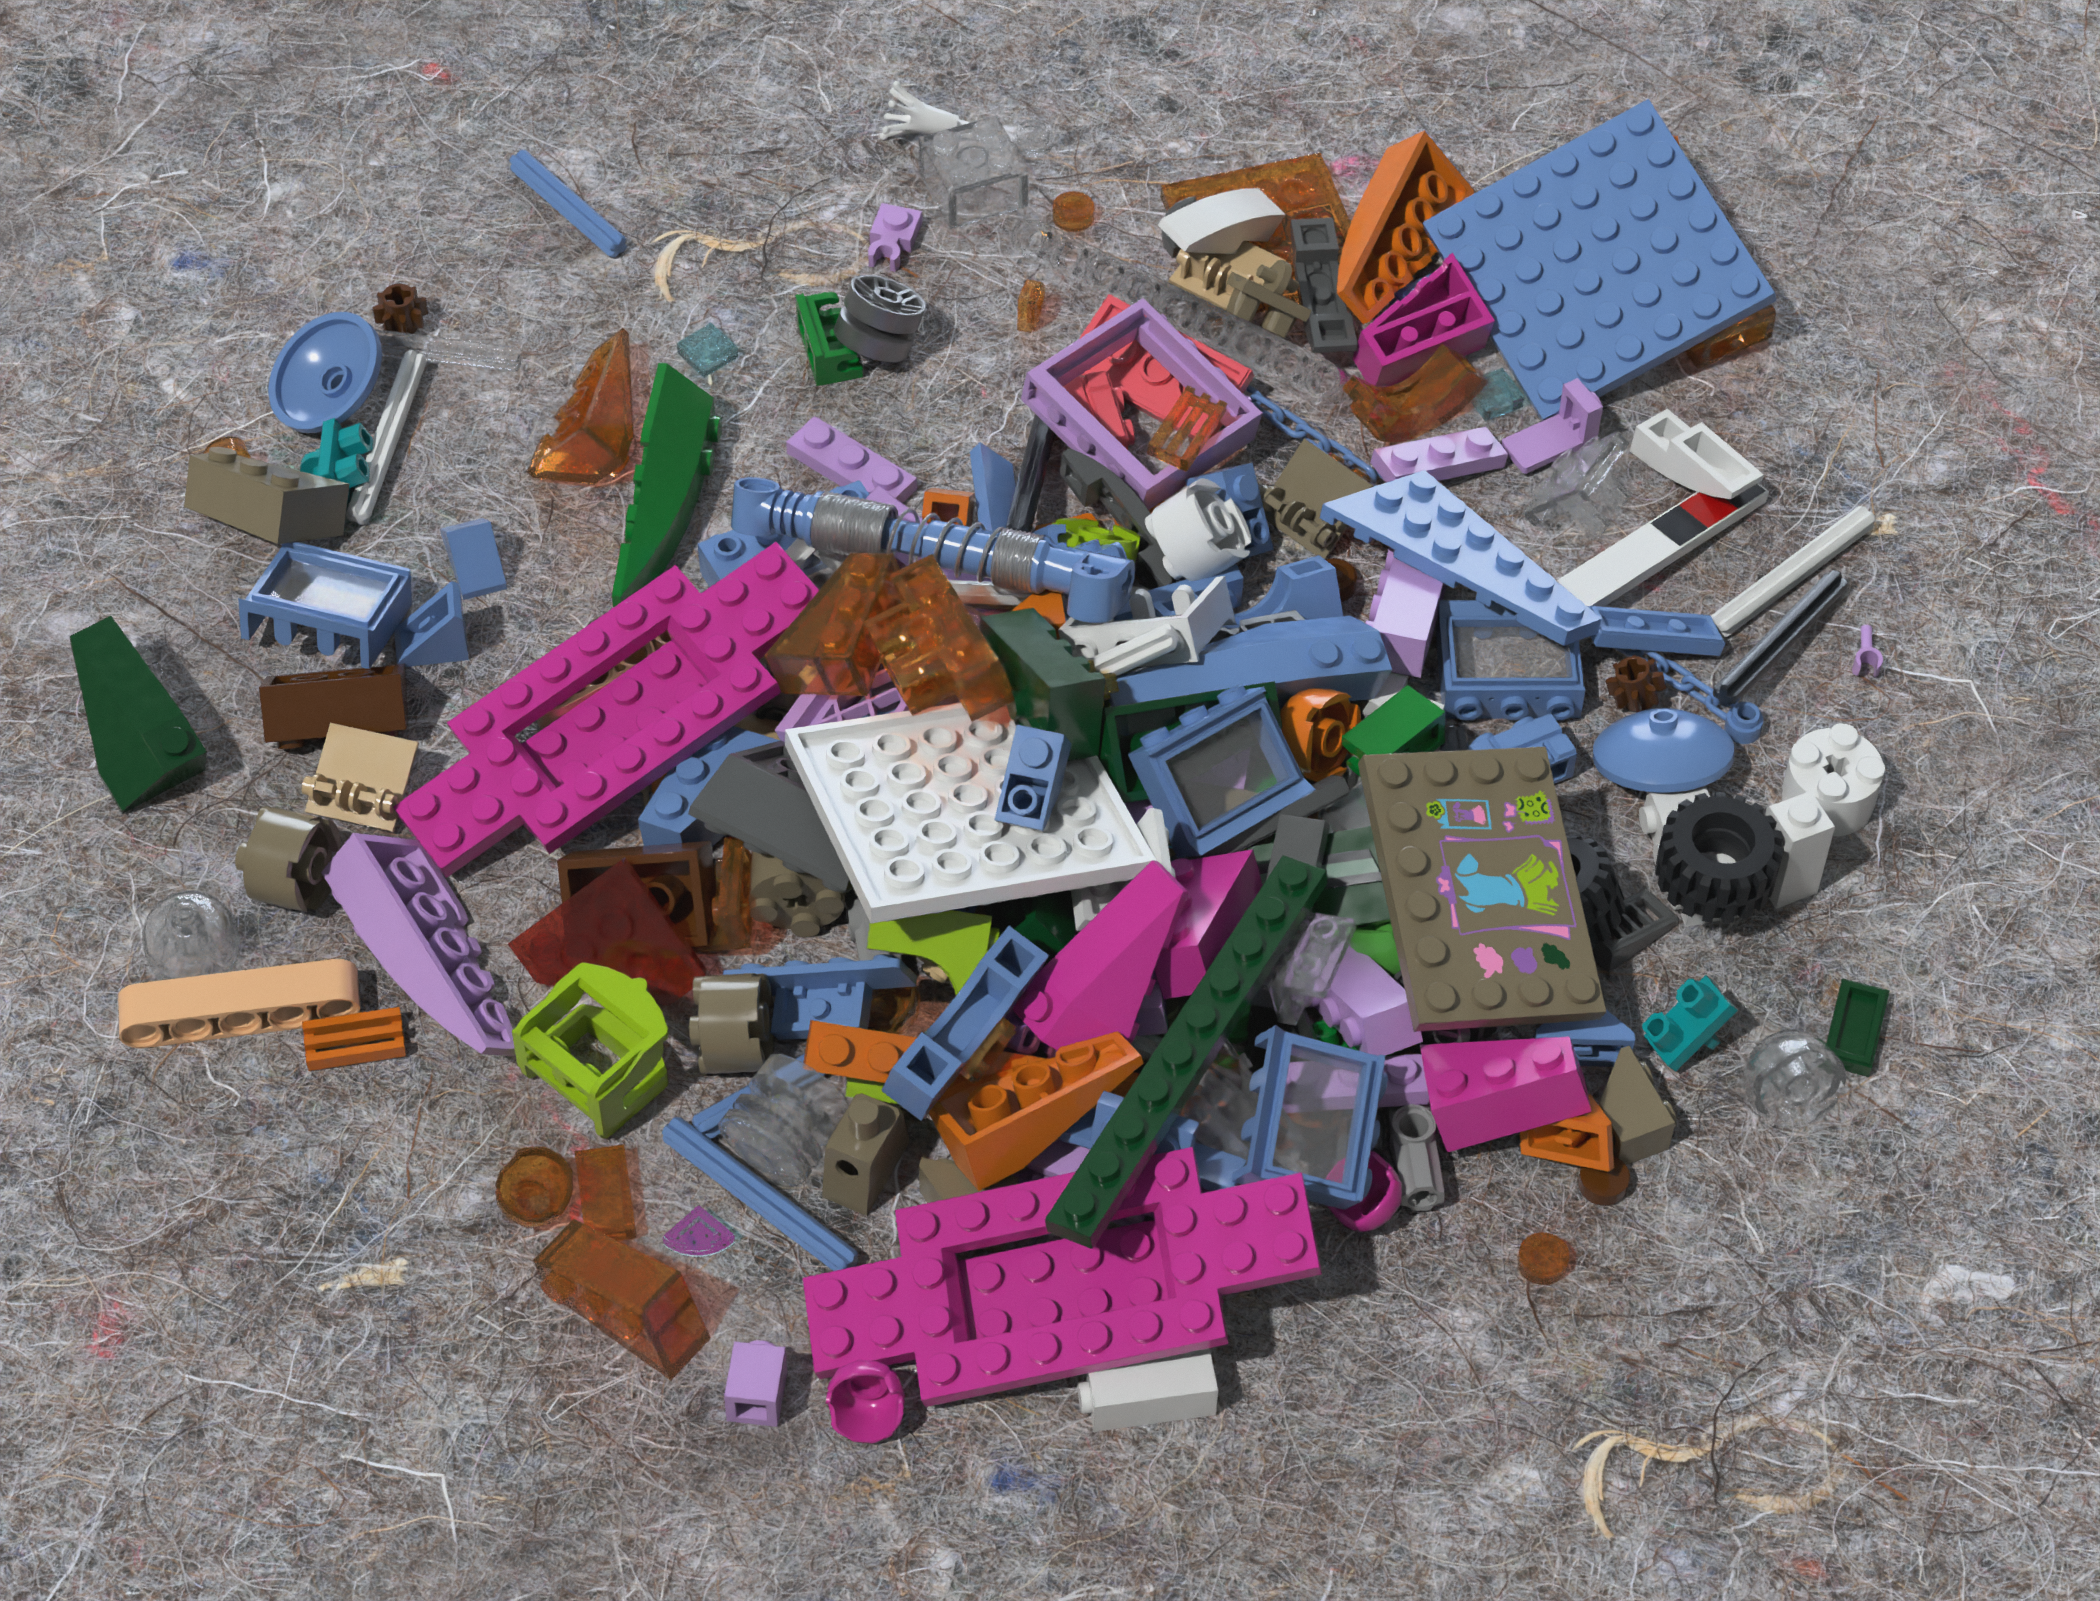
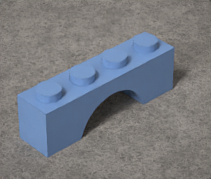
[1153,555,1343,629]
[881,926,1049,1121]

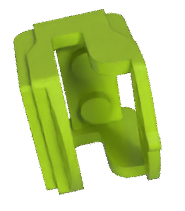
[512,962,669,1139]

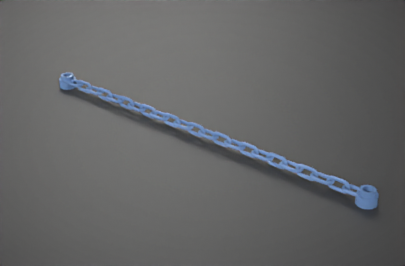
[1246,385,1763,744]

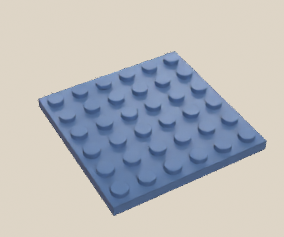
[1422,99,1776,421]

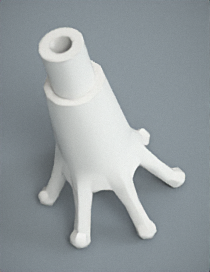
[880,81,979,140]

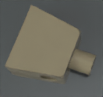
[822,1093,909,1216]

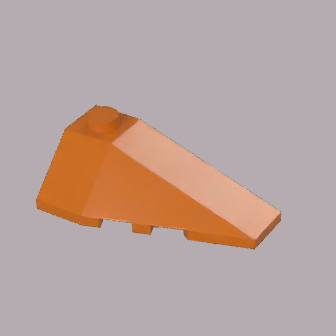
[929,1031,1143,1191]

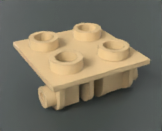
[1168,241,1286,319]
[302,723,419,832]

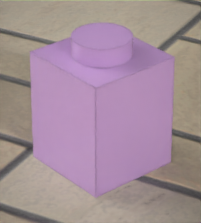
[724,1340,787,1427]

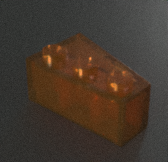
[764,553,910,696]
[533,1219,711,1380]

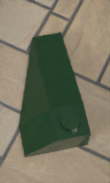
[70,615,207,814]
[1097,681,1283,803]

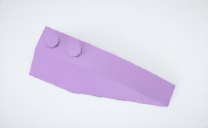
[321,833,516,1056]

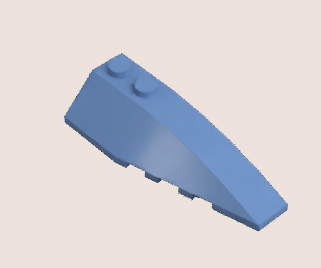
[1105,616,1392,709]

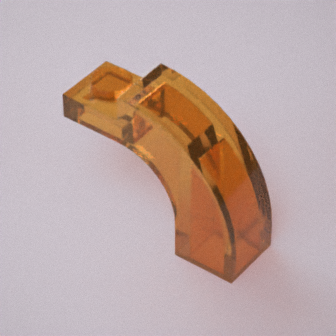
[1342,344,1488,443]

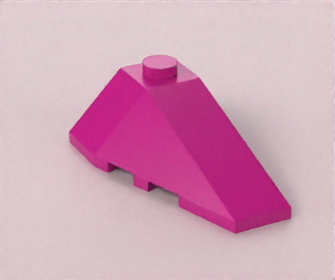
[1012,860,1189,1050]

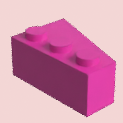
[1352,253,1495,393]
[1155,849,1263,999]
[1420,1037,1592,1152]

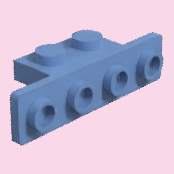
[723,954,917,1040]
[1058,1091,1246,1191]

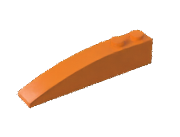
[1337,130,1474,324]

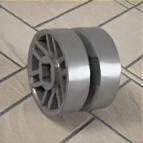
[834,275,926,362]

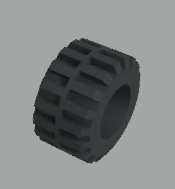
[1655,792,1784,923]
[1567,834,1625,949]

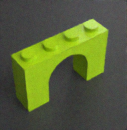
[845,910,999,1104]

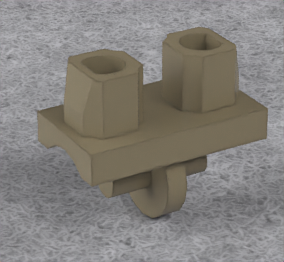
[1226,260,1312,338]

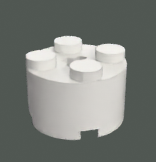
[1145,478,1251,581]
[1782,723,1885,837]

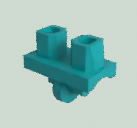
[300,418,373,504]
[1642,975,1738,1072]

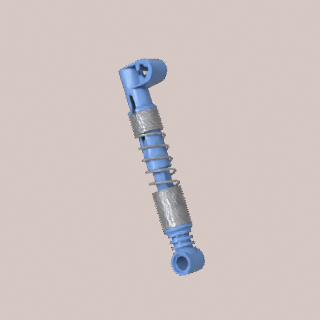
[731,477,1135,623]

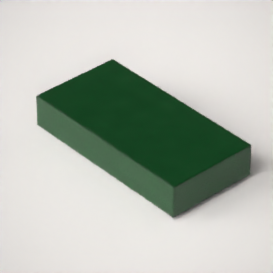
[1821,978,1890,1077]

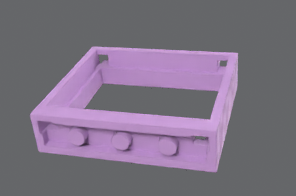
[1021,298,1262,510]

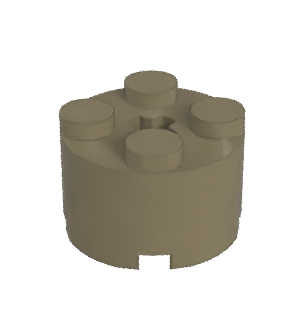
[235,806,341,912]
[749,851,846,937]
[689,973,775,1074]

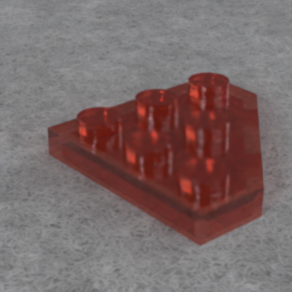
[508,858,711,1006]

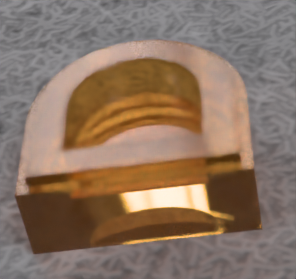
[1017,279,1045,333]

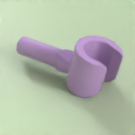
[1852,625,1883,677]

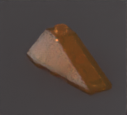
[527,328,634,484]

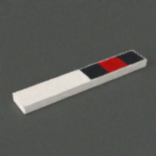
[1557,483,1769,607]

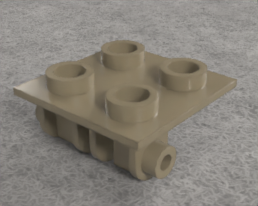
[1259,438,1374,559]

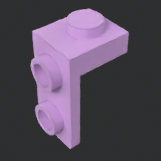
[1501,378,1603,474]

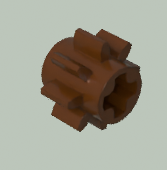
[372,284,428,337]
[1606,655,1667,713]

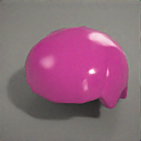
[1325,1151,1402,1232]
[826,1360,905,1444]

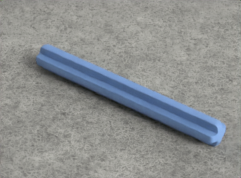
[662,1117,859,1271]

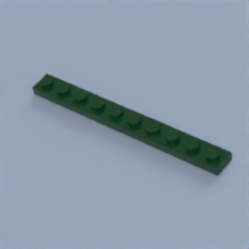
[1045,855,1328,1249]

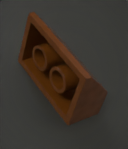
[259,664,409,749]
[557,841,716,955]

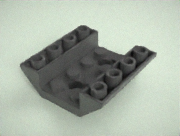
[688,740,854,893]

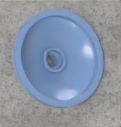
[268,312,382,433]
[1593,708,1734,793]

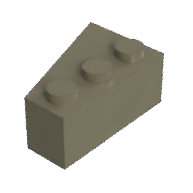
[184,447,349,544]

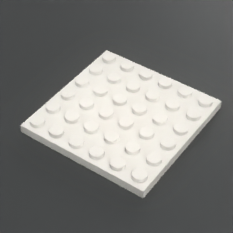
[785,696,1156,924]

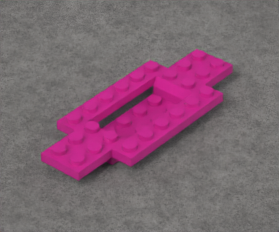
[393,542,831,878]
[803,1147,1322,1407]

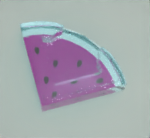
[663,1205,735,1257]

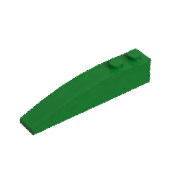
[612,363,722,608]

